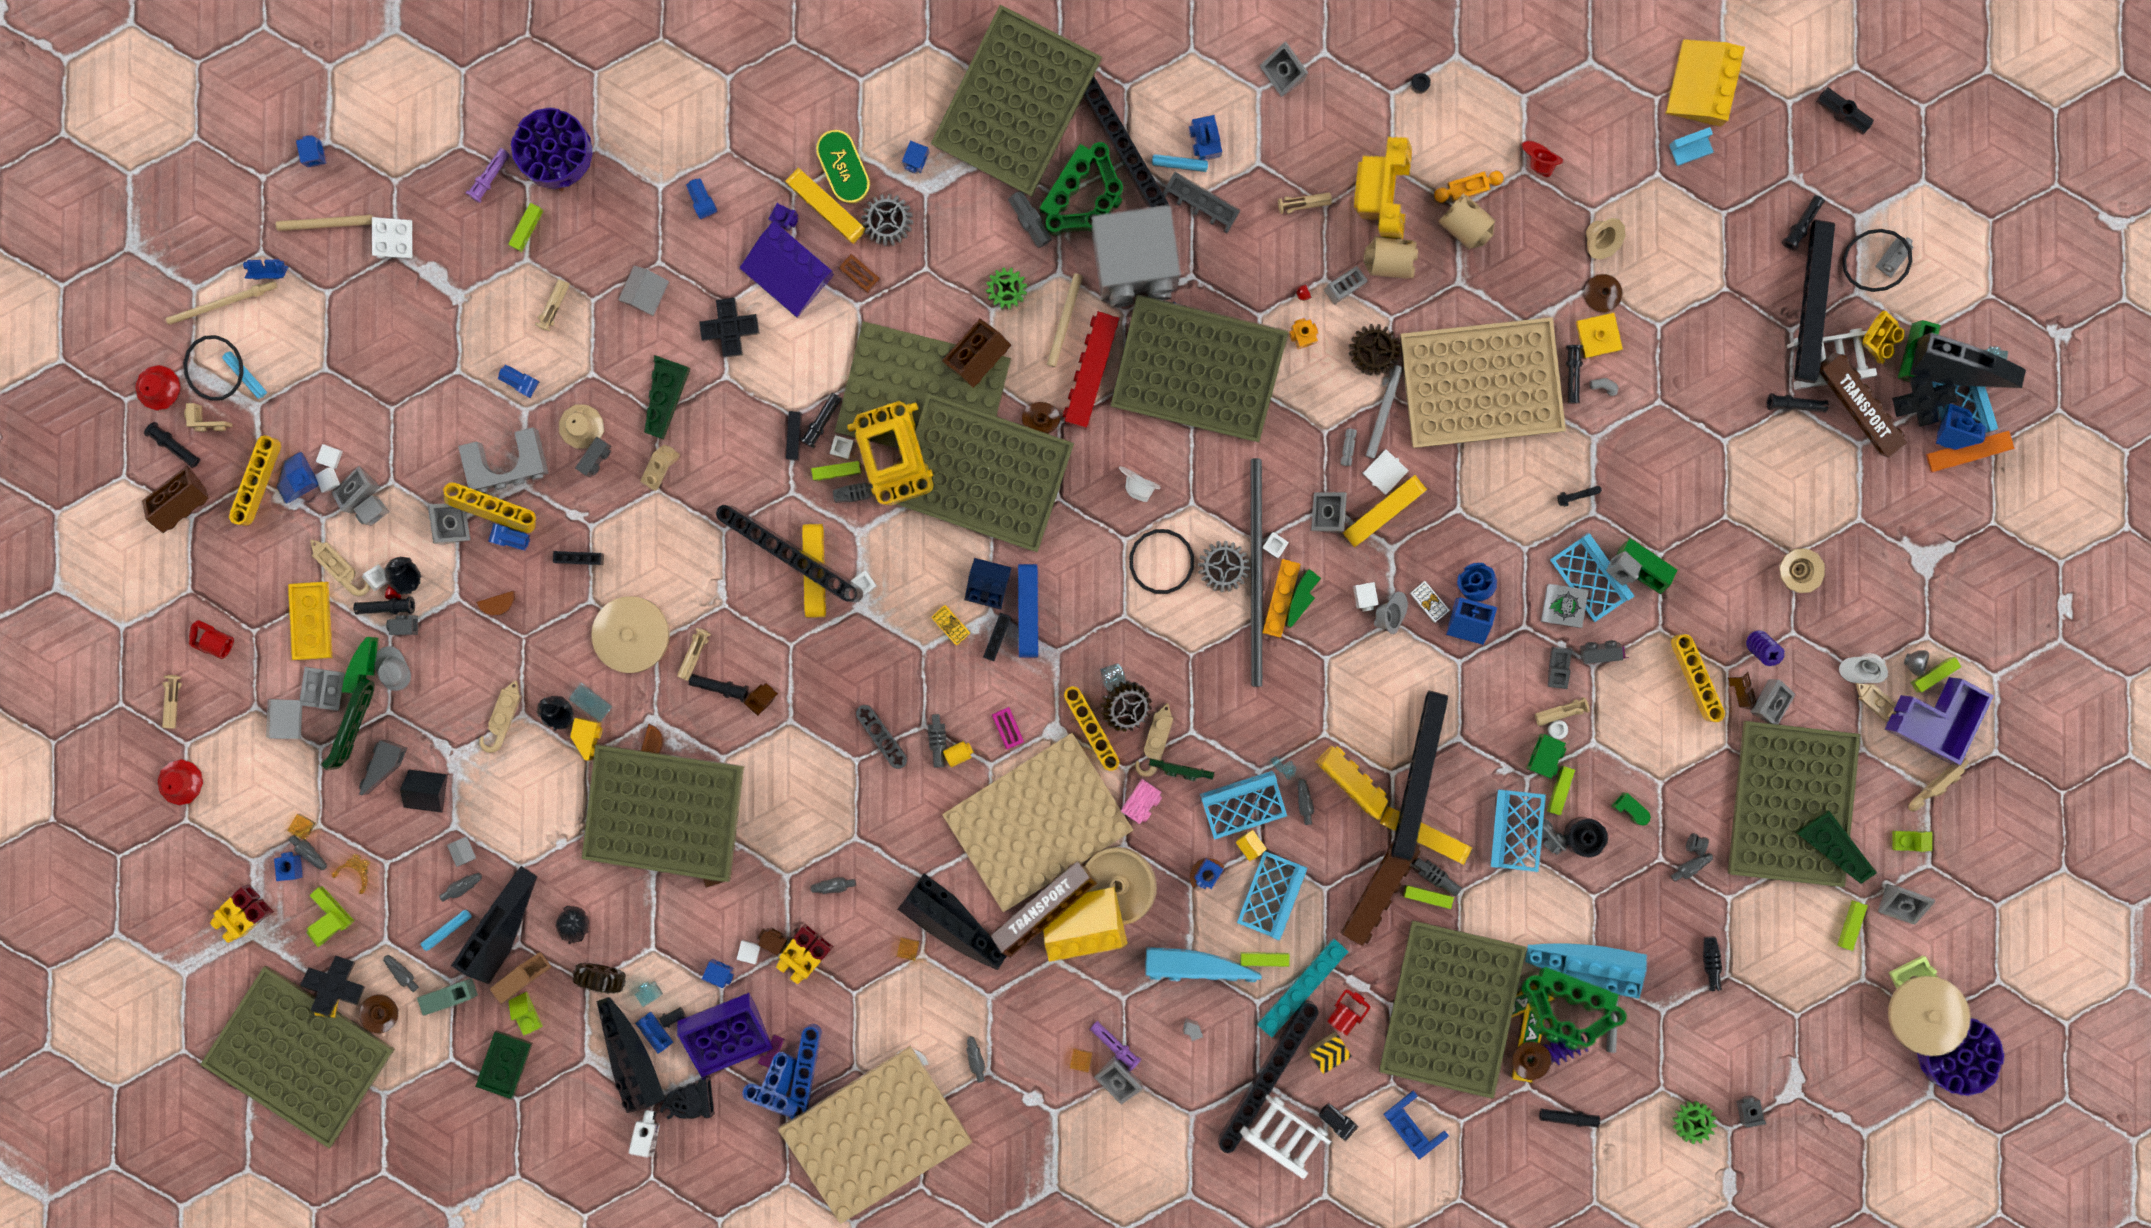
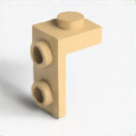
[184,403,232,432]
[641,444,680,491]

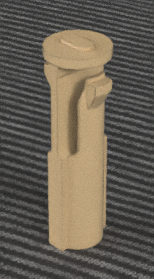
[1278,192,1332,214]
[535,279,570,332]
[677,628,711,681]
[162,675,182,728]
[1535,697,1590,726]

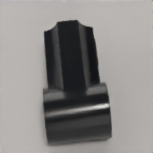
[1318,1103,1358,1142]

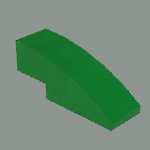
[1286,569,1321,628]
[342,637,379,693]

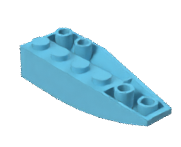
[1525,943,1647,999]
[1145,947,1262,982]

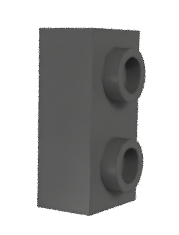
[575,437,612,478]
[1580,640,1623,664]

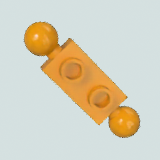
[1434,171,1504,203]

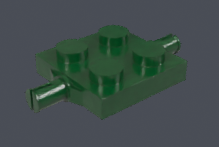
[1149,758,1215,781]

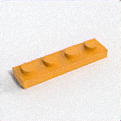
[1262,559,1301,638]

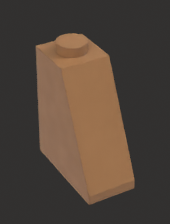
[490,952,552,1004]

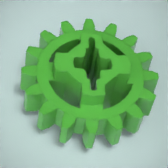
[986,267,1027,310]
[1672,1101,1717,1144]

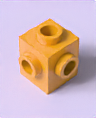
[1289,318,1318,350]

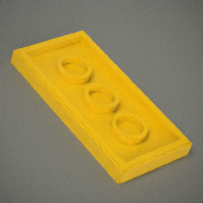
[288,582,333,660]

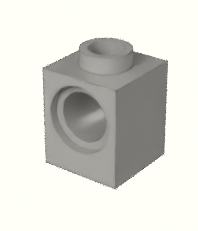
[353,495,390,526]
[1606,551,1642,586]

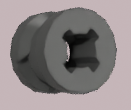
[1686,833,1709,856]

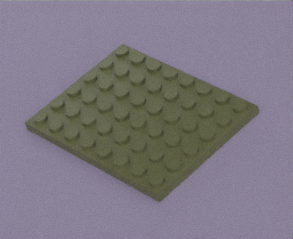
[931,5,1102,197]
[1111,294,1289,442]
[835,321,1011,449]
[897,393,1074,552]
[1728,721,1861,887]
[582,744,744,882]
[1379,920,1527,1099]
[200,966,395,1148]

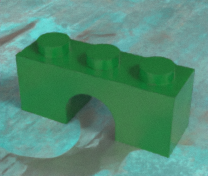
[1898,320,1941,382]

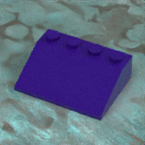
[739,221,834,318]
[677,993,773,1078]

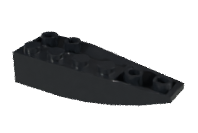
[1910,333,2026,388]
[451,866,538,984]
[897,873,1007,970]
[597,997,665,1113]

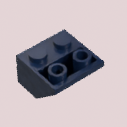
[964,558,1012,610]

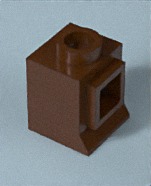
[744,683,778,716]
[757,927,789,956]

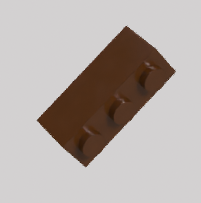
[942,319,1011,388]
[142,466,209,533]

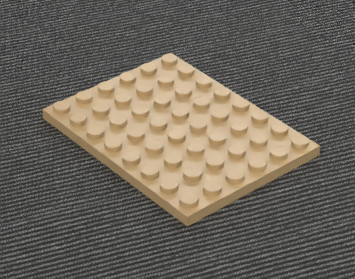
[1399,317,1566,448]
[942,733,1133,912]
[778,1046,972,1224]

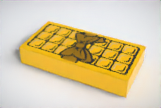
[931,605,971,646]

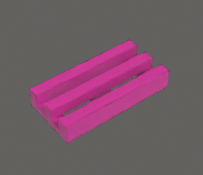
[992,707,1024,750]

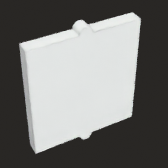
[1362,449,1409,495]

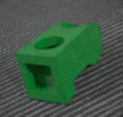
[1611,792,1651,826]

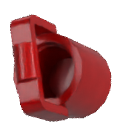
[189,620,234,659]
[1327,989,1370,1036]

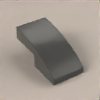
[1548,646,1572,689]

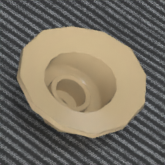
[1586,218,1626,259]
[559,405,604,449]
[1779,548,1825,593]

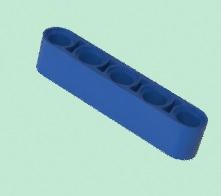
[1018,564,1038,658]
[789,1024,822,1120]

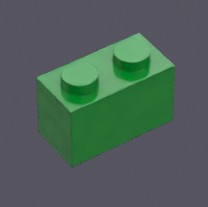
[1526,734,1566,779]

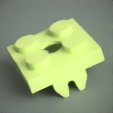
[1888,955,1939,989]

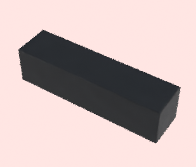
[786,411,802,461]
[553,551,604,565]
[983,613,1012,662]

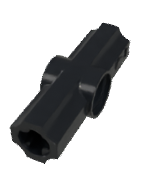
[1816,87,1874,135]

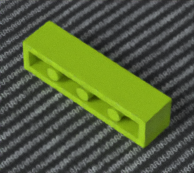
[508,202,544,252]
[811,461,862,481]
[1910,657,1962,693]
[1547,766,1575,816]
[1403,884,1454,909]
[309,886,355,931]
[1837,900,1868,951]
[1240,952,1290,967]

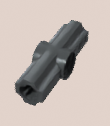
[1008,191,1052,248]

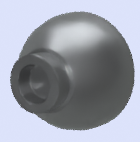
[1904,650,1929,677]

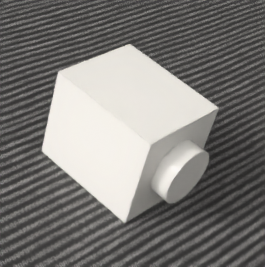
[1353,582,1379,612]

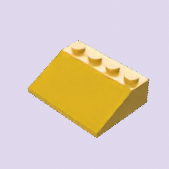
[1665,39,1745,127]
[1315,746,1388,820]
[1043,887,1127,962]

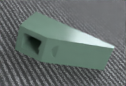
[417,978,478,1016]

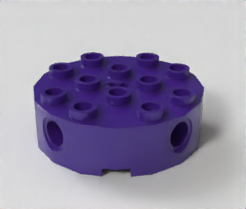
[511,107,593,189]
[1917,1017,2005,1096]

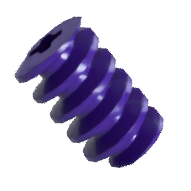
[1746,630,1785,666]
[1544,1034,1588,1066]

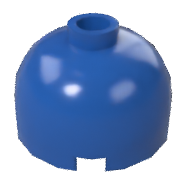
[1457,562,1497,602]

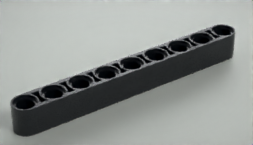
[1083,76,1169,208]
[1794,219,1835,384]
[716,505,863,603]
[1391,690,1448,861]
[1218,1000,1318,1153]

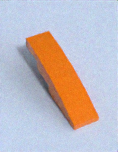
[1926,431,2015,473]

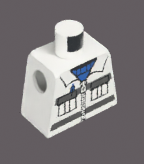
[628,1110,660,1157]

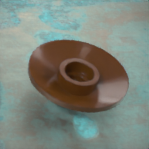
[1584,274,1622,312]
[1022,402,1060,434]
[359,994,398,1033]
[1512,1041,1551,1080]

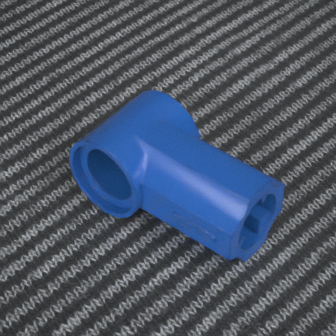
[686,178,718,220]
[498,364,540,398]
[488,523,530,551]

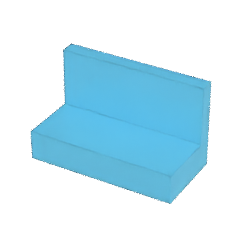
[1669,127,1713,166]

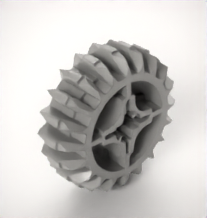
[862,194,913,246]
[1198,541,1250,592]

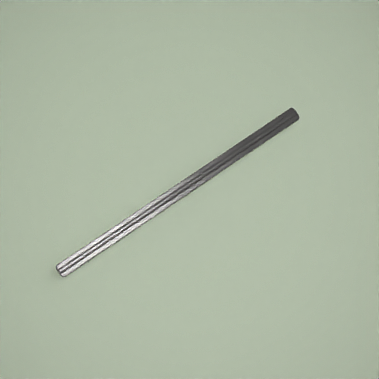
[1250,458,1262,687]

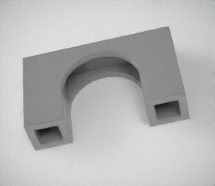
[458,428,549,493]

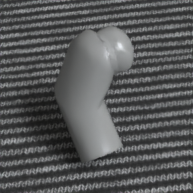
[1590,378,1619,396]

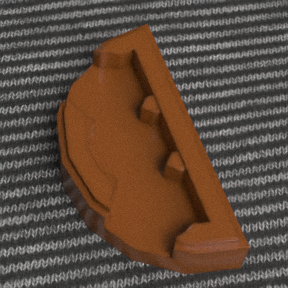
[476,591,515,616]
[641,724,663,753]
[1190,858,1225,888]

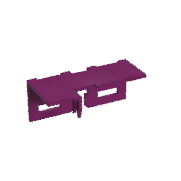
[758,1034,785,1068]

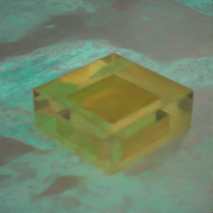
[287,813,316,840]
[896,937,920,961]
[1069,1048,1093,1072]

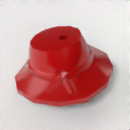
[135,365,181,411]
[157,759,203,805]

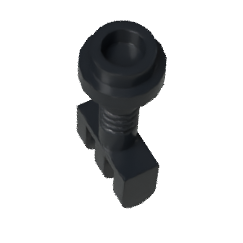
[1557,486,1602,507]

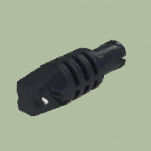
[1702,936,1722,991]

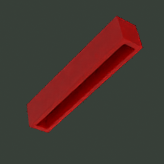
[1062,311,1120,430]

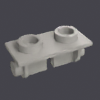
[1875,237,1914,278]
[1530,819,1567,855]

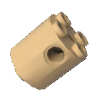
[1438,193,1496,250]
[1364,236,1418,279]

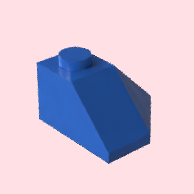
[1936,404,1986,450]
[277,452,319,504]

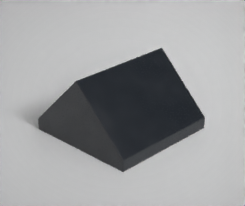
[400,769,448,813]

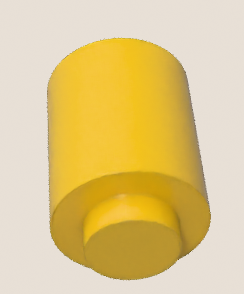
[943,741,974,768]

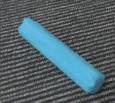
[1152,154,1208,172]
[222,352,267,399]
[421,910,472,951]

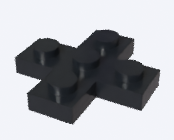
[699,298,760,358]
[1892,373,1957,427]
[300,955,365,1018]

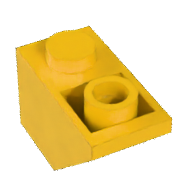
[570,718,603,761]

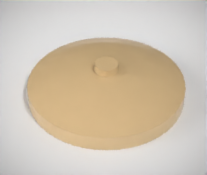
[592,596,670,673]
[1085,847,1157,925]
[1888,976,1970,1056]

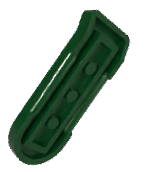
[321,678,375,771]

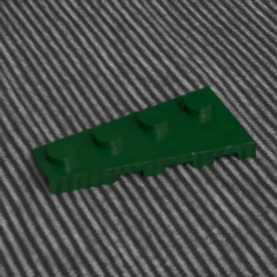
[644,355,691,440]
[1796,810,1877,884]

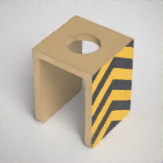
[1308,1031,1352,1074]

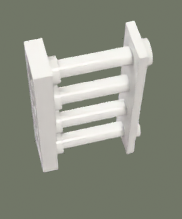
[1787,328,1877,390]
[1240,1094,1331,1179]

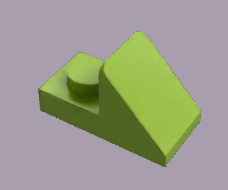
[1892,831,1932,852]
[306,910,344,947]
[508,992,543,1036]

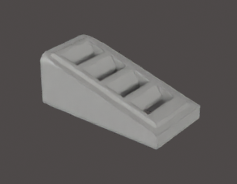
[1324,266,1368,305]

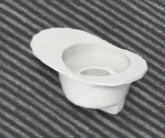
[1119,466,1161,502]
[1839,653,1888,683]

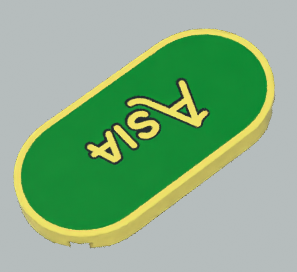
[816,130,870,204]

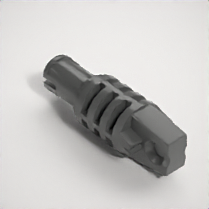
[833,482,887,503]
[928,714,946,768]
[1412,858,1462,896]

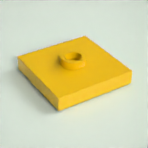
[1576,313,1623,359]

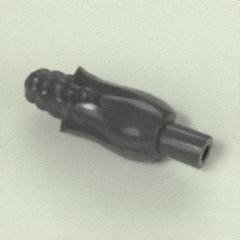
[1298,779,1314,825]
[288,835,327,870]
[1670,853,1713,882]
[439,873,482,902]
[810,877,856,894]
[383,955,419,992]
[966,1036,985,1083]

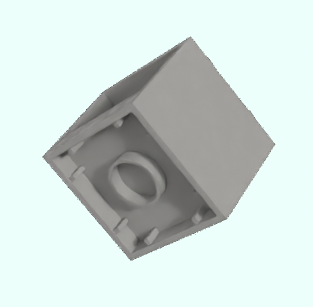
[1092,205,1180,308]

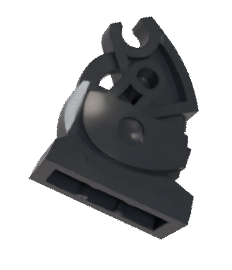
[660,1076,715,1119]

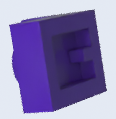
[768,203,799,231]

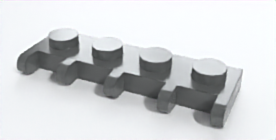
[1163,172,1241,233]

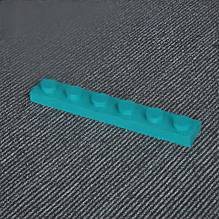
[1257,938,1349,1038]

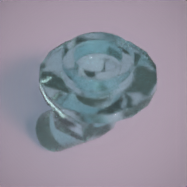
[1270,756,1296,780]

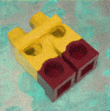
[210,884,274,943]
[776,924,834,984]

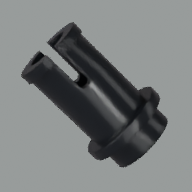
[659,1007,686,1028]

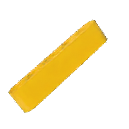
[785,167,866,244]
[229,435,281,526]
[1342,475,1427,548]
[443,482,536,533]
[802,524,826,618]
[1671,634,1725,722]
[1064,686,1119,771]
[1380,806,1472,865]

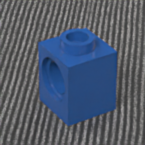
[296,135,326,167]
[902,140,929,173]
[274,852,303,881]
[1194,858,1224,890]
[702,959,734,988]

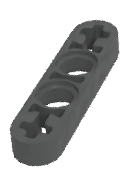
[856,705,907,769]

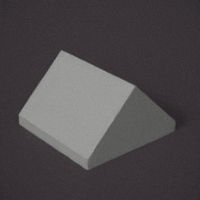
[1260,42,1308,97]
[618,266,669,316]
[332,466,380,514]
[1311,492,1347,533]
[428,504,470,545]
[1750,679,1796,725]
[266,699,302,739]
[1878,884,1935,925]
[1094,1056,1143,1104]

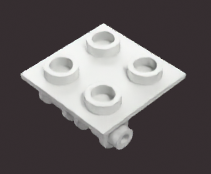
[372,217,412,259]

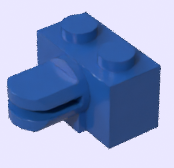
[1189,115,1222,160]

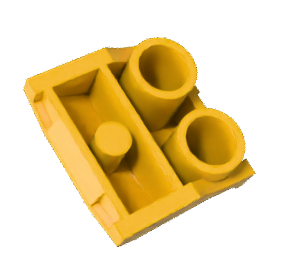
[1862,310,1905,364]

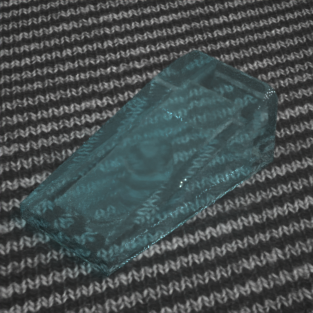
[569,682,612,722]

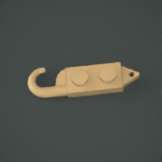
[310,540,370,596]
[479,681,522,753]
[1855,683,1896,723]
[1135,703,1173,777]
[1908,758,1969,812]

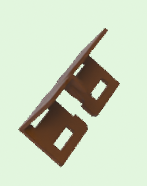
[1728,672,1756,707]

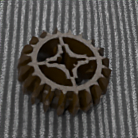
[1349,324,1401,376]
[1100,680,1152,732]
[572,963,626,994]

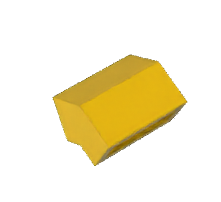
[1236,830,1267,862]

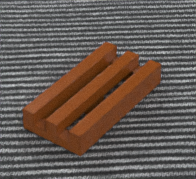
[839,254,880,293]

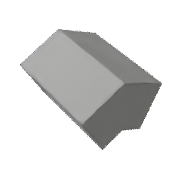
[447,836,476,867]
[1183,1018,1203,1041]

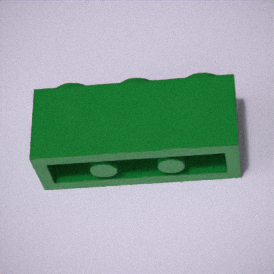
[1616,538,1678,594]

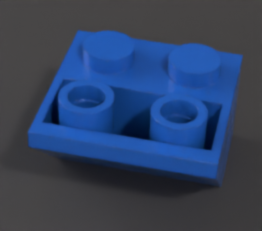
[1446,597,1497,645]

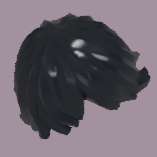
[384,556,422,595]
[536,695,574,731]
[556,906,589,944]

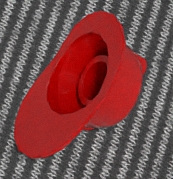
[1522,141,1563,178]

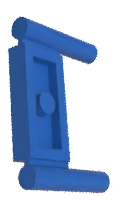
[1383,1090,1449,1160]

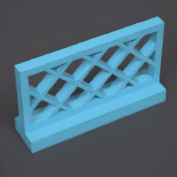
[1932,381,1998,433]
[1550,533,1634,622]
[1200,771,1287,840]
[1491,789,1546,872]
[1237,851,1308,941]

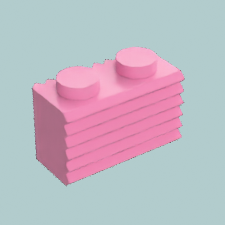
[1121,779,1162,824]

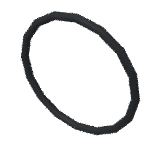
[1842,229,1913,292]
[183,335,244,401]
[1129,529,1194,594]

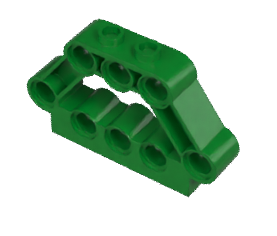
[1039,142,1123,236]
[1521,967,1627,1050]

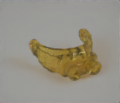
[332,853,370,894]

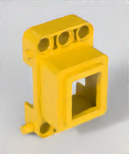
[1354,137,1412,239]
[847,401,934,506]

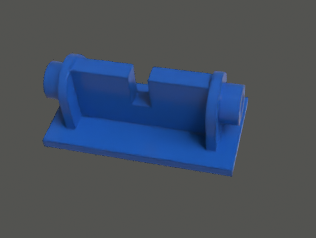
[243,259,288,280]
[635,1012,674,1054]

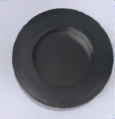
[1411,73,1431,94]

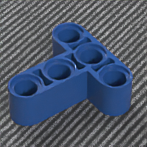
[742,1052,798,1117]

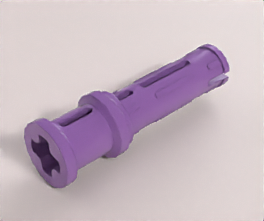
[466,148,511,203]
[1089,1021,1141,1071]

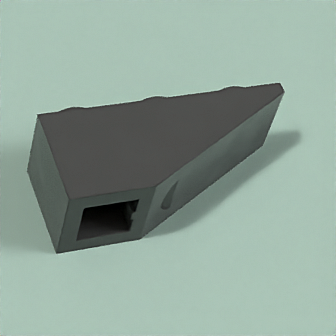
[359,740,407,796]

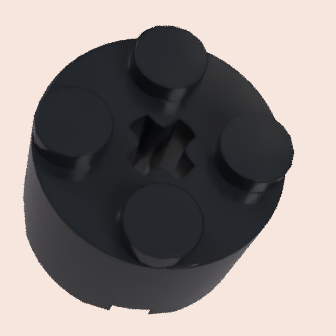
[1564,817,1608,858]

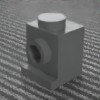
[386,615,418,635]
[1736,1096,1766,1128]

